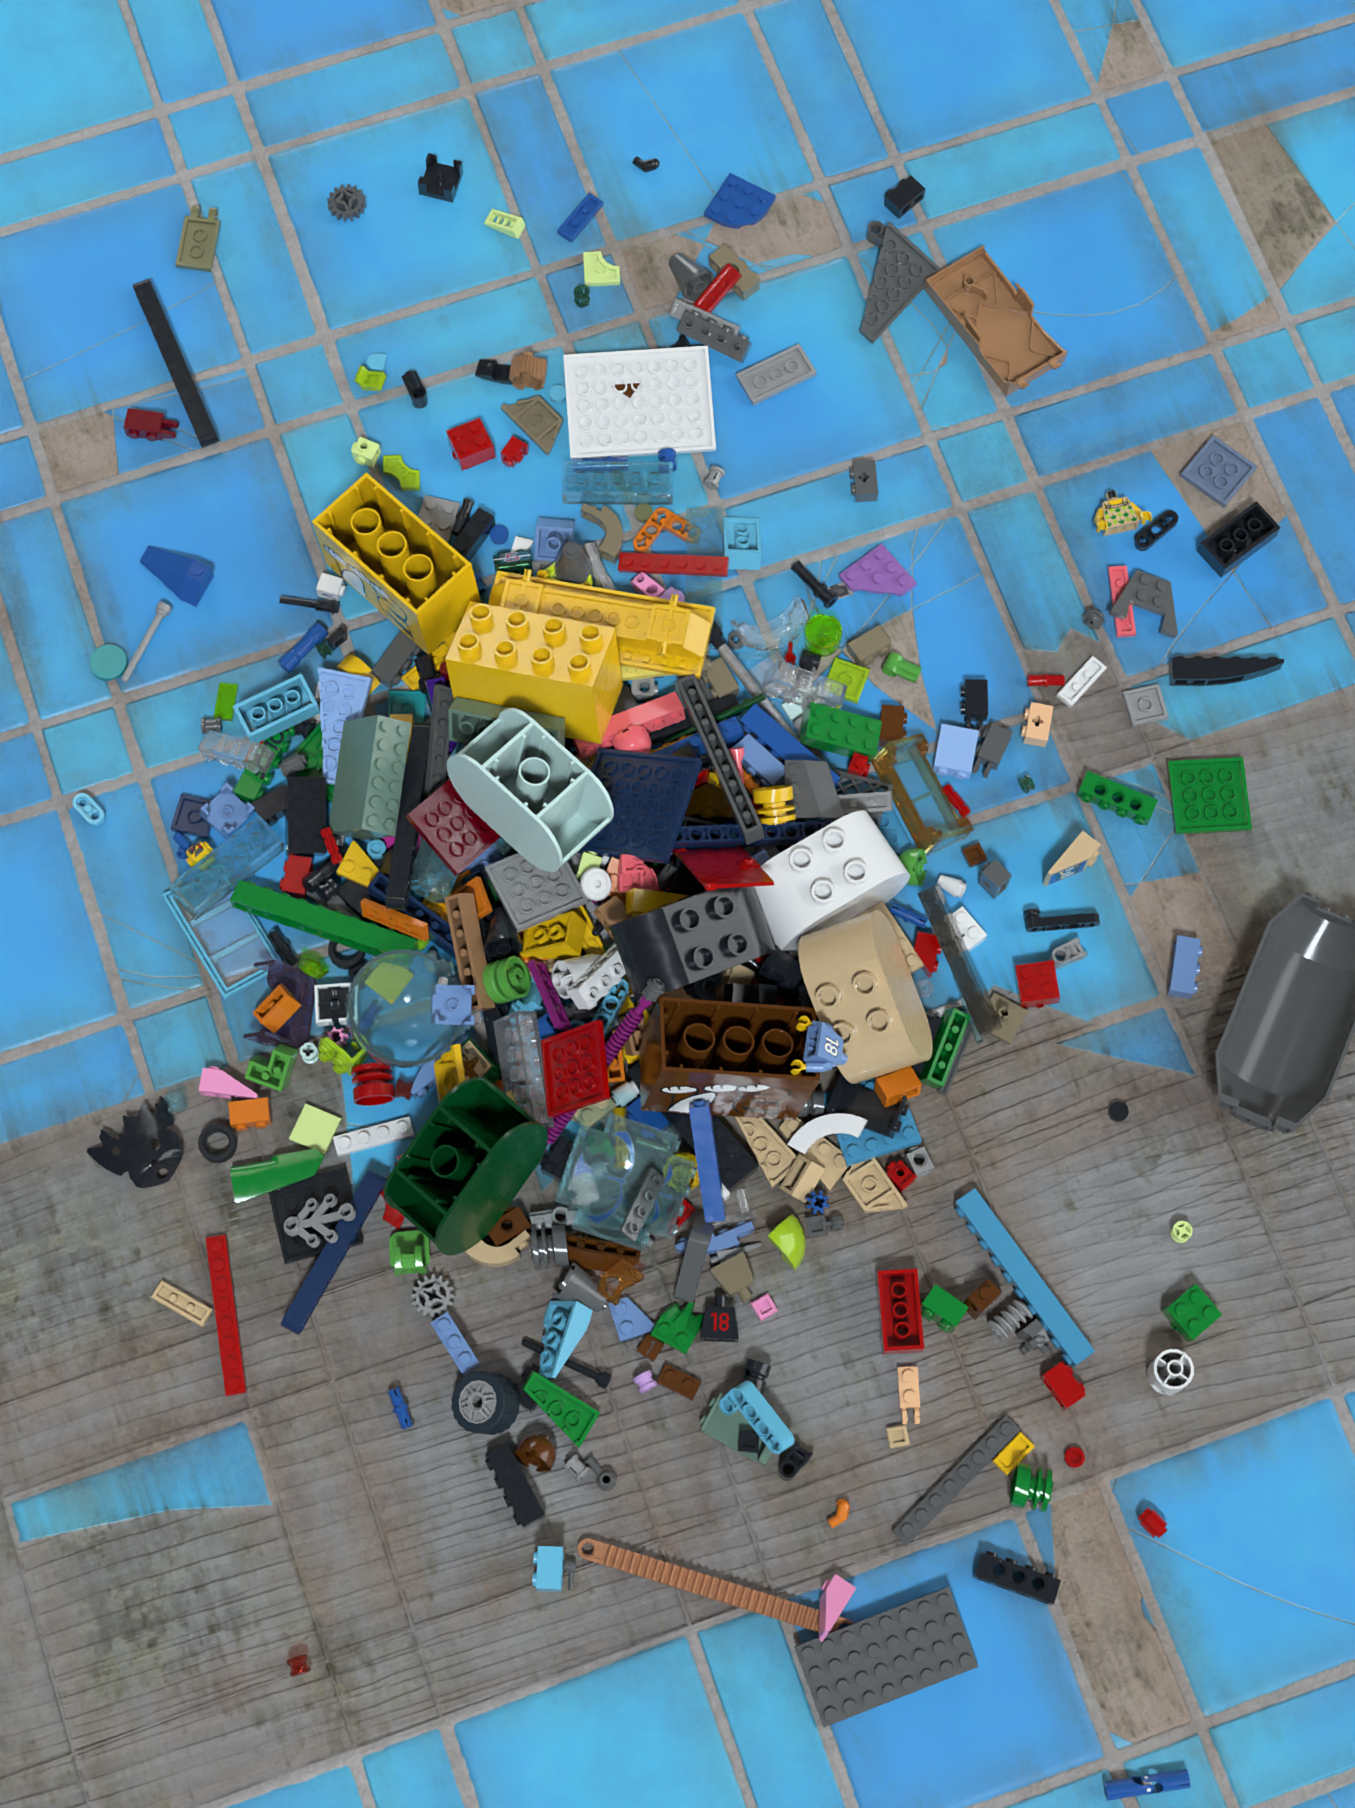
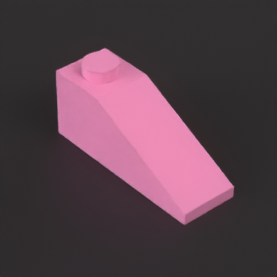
[199,1066,259,1100]
[819,1574,856,1642]

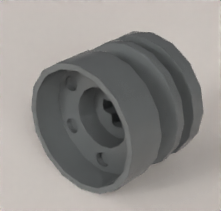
[529,1224,569,1270]

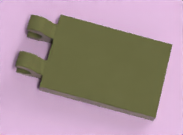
[175,205,221,272]

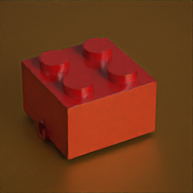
[446,418,496,471]
[1015,960,1060,1008]

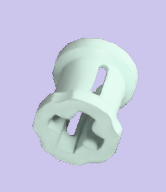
[300,1042,319,1064]

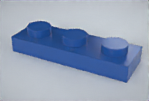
[557,193,603,243]

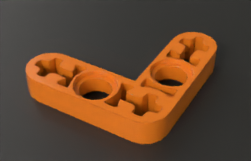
[633,507,700,553]

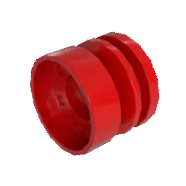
[351,1063,395,1106]

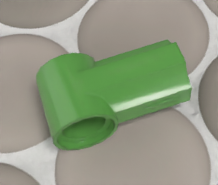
[882,652,922,683]

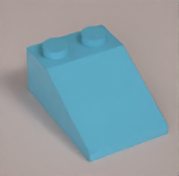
[723,517,762,570]

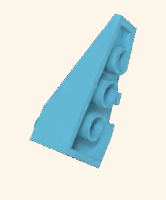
[539,1301,593,1378]

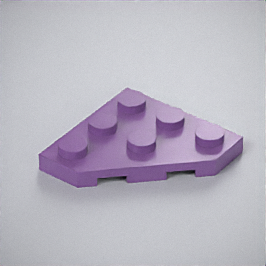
[839,543,917,597]

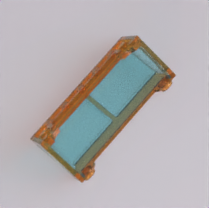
[870,733,974,856]

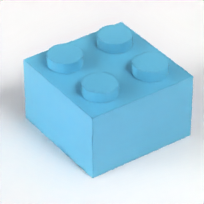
[532,1546,564,1592]

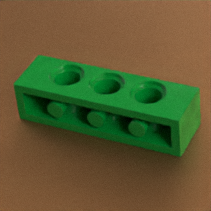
[1077,771,1158,826]

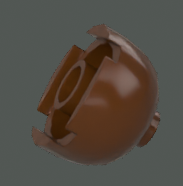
[515,1434,556,1473]

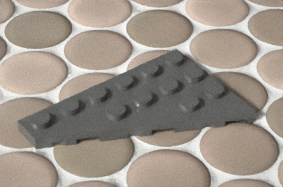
[859,222,941,344]

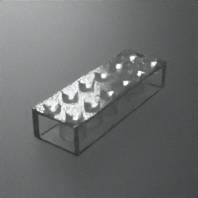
[493,1011,554,1130]

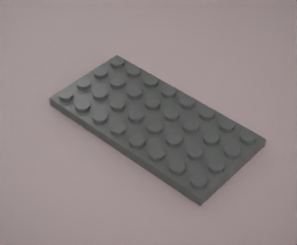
[794,1586,979,1727]

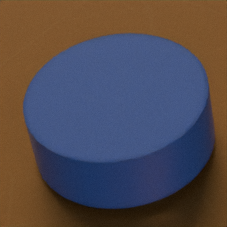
[490,525,509,545]

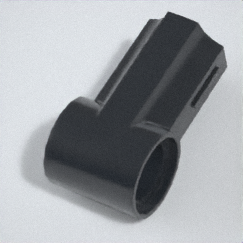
[402,370,428,409]
[795,650,822,689]

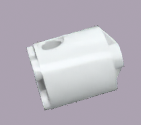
[552,954,601,999]
[1147,1349,1194,1396]

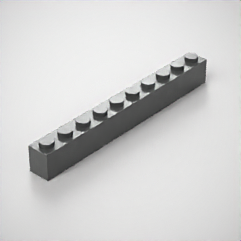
[676,674,765,845]

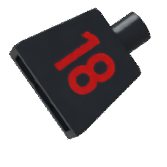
[700,1295,739,1343]

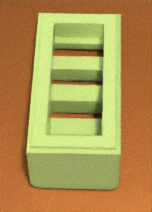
[484,209,525,239]

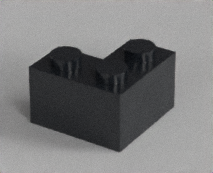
[724,983,777,1005]

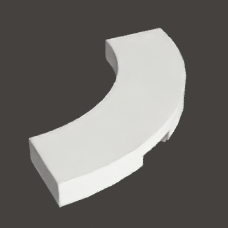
[787,1113,868,1154]

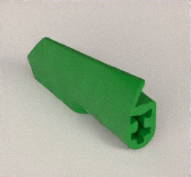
[230,1148,325,1204]

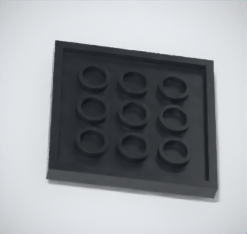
[268,1167,363,1265]

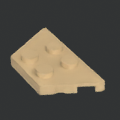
[842,1158,908,1213]

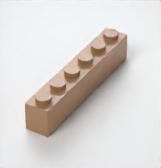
[444,893,495,1012]

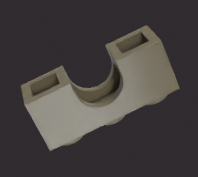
[708,244,760,301]

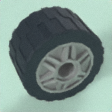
[451,1371,520,1435]

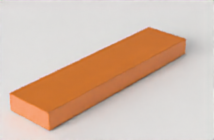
[360,898,429,942]

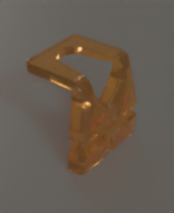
[598,1258,644,1305]

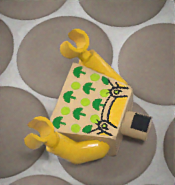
[1094,491,1152,536]

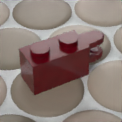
[123,408,178,441]

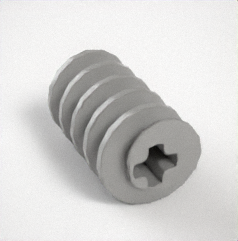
[987,1300,1033,1341]

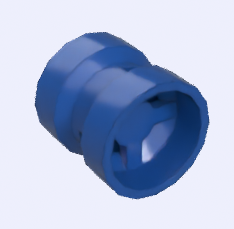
[658,448,677,473]

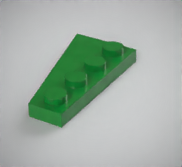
[522,1371,600,1448]

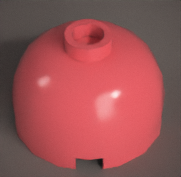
[613,725,652,753]

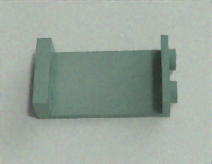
[699,1393,772,1467]

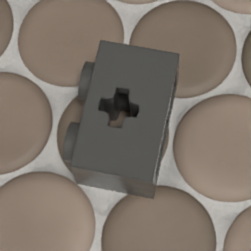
[849,460,878,502]
[978,859,1012,899]

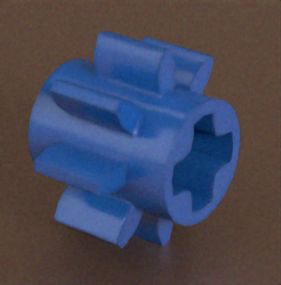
[804,1190,829,1214]

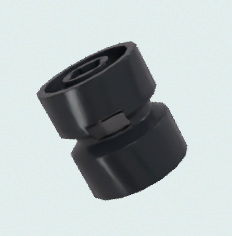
[739,1359,771,1394]

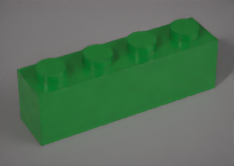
[918,1008,971,1089]

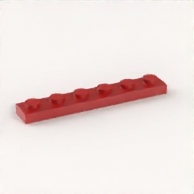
[618,552,729,577]

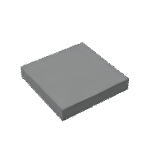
[1122,684,1169,728]

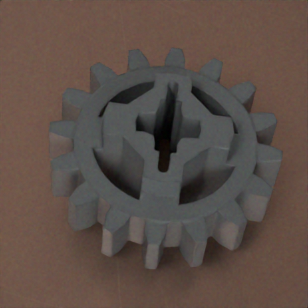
[327,184,366,222]

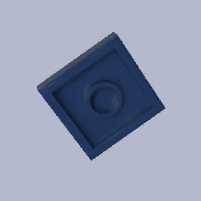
[170,794,212,839]

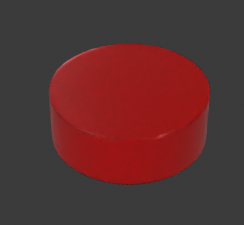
[1064,1447,1085,1468]

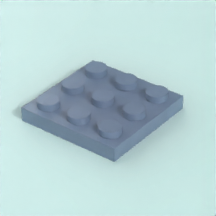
[1180,435,1258,508]

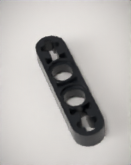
[1025,913,1100,932]

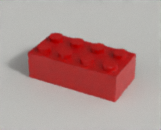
[876,1269,924,1355]

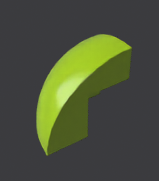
[767,1214,806,1271]

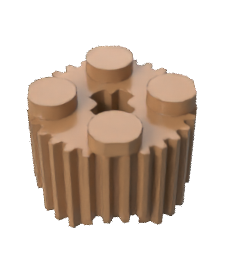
[509,352,547,391]

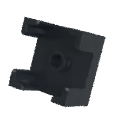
[418,153,463,203]

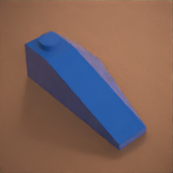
[140,546,214,607]

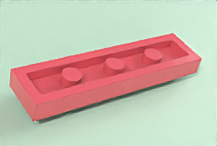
[1107,566,1136,638]

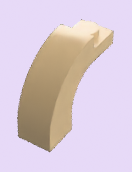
[464,1230,530,1267]

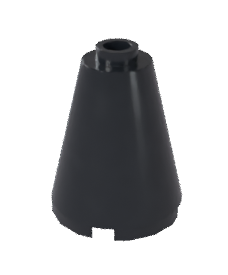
[484,907,523,961]

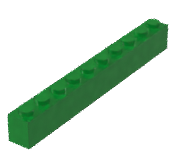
[230,880,418,967]

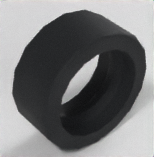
[328,941,366,970]
[198,1124,237,1164]

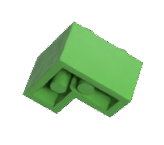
[245,1043,298,1092]

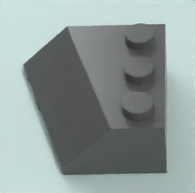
[785,760,845,820]

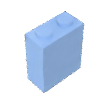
[932,724,979,780]

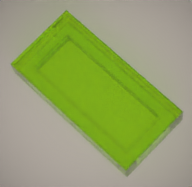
[213,683,239,722]

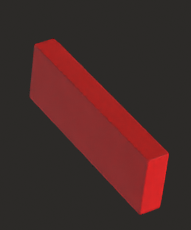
[693,263,742,313]

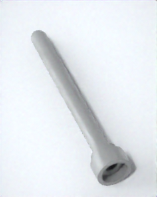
[121,601,172,682]

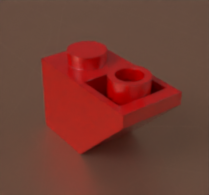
[914,931,943,978]

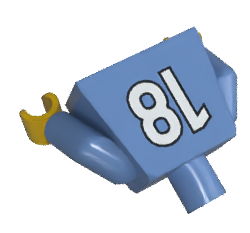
[790,1016,848,1075]

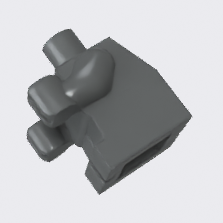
[1016,1319,1049,1355]

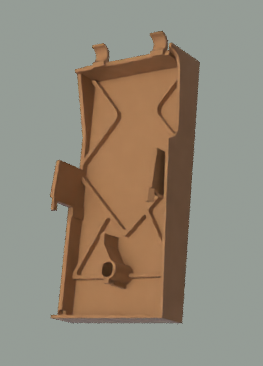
[924,245,1067,397]

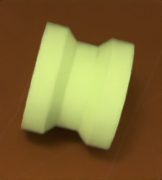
[1170,1221,1193,1243]

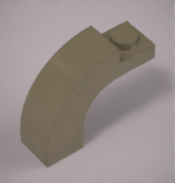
[581,503,623,564]

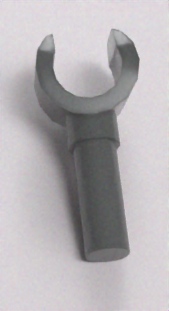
[563,1560,576,1590]

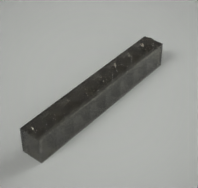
[917,885,1002,1035]

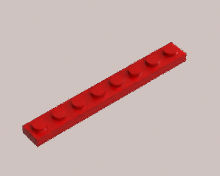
[205,1235,247,1397]

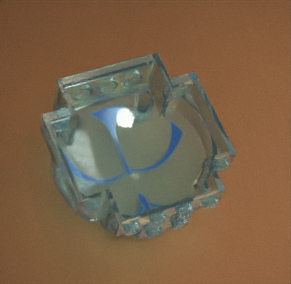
[554,1113,697,1251]

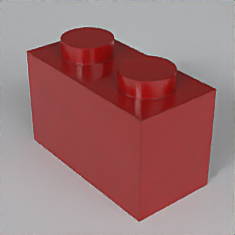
[280,854,314,900]
[1040,1362,1086,1411]

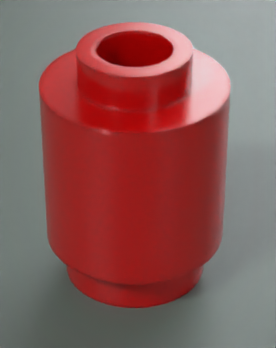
[1137,1507,1168,1538]

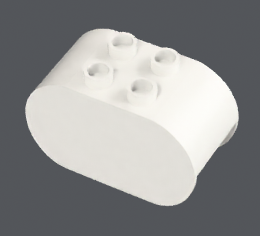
[753,810,910,957]

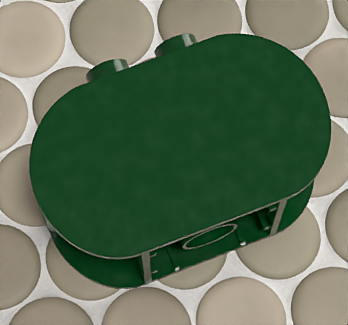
[384,1077,548,1255]

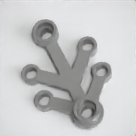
[284,1194,356,1248]

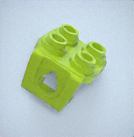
[317,1033,368,1076]

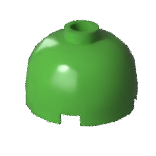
[898,848,927,886]

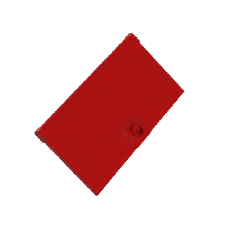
[675,847,774,891]

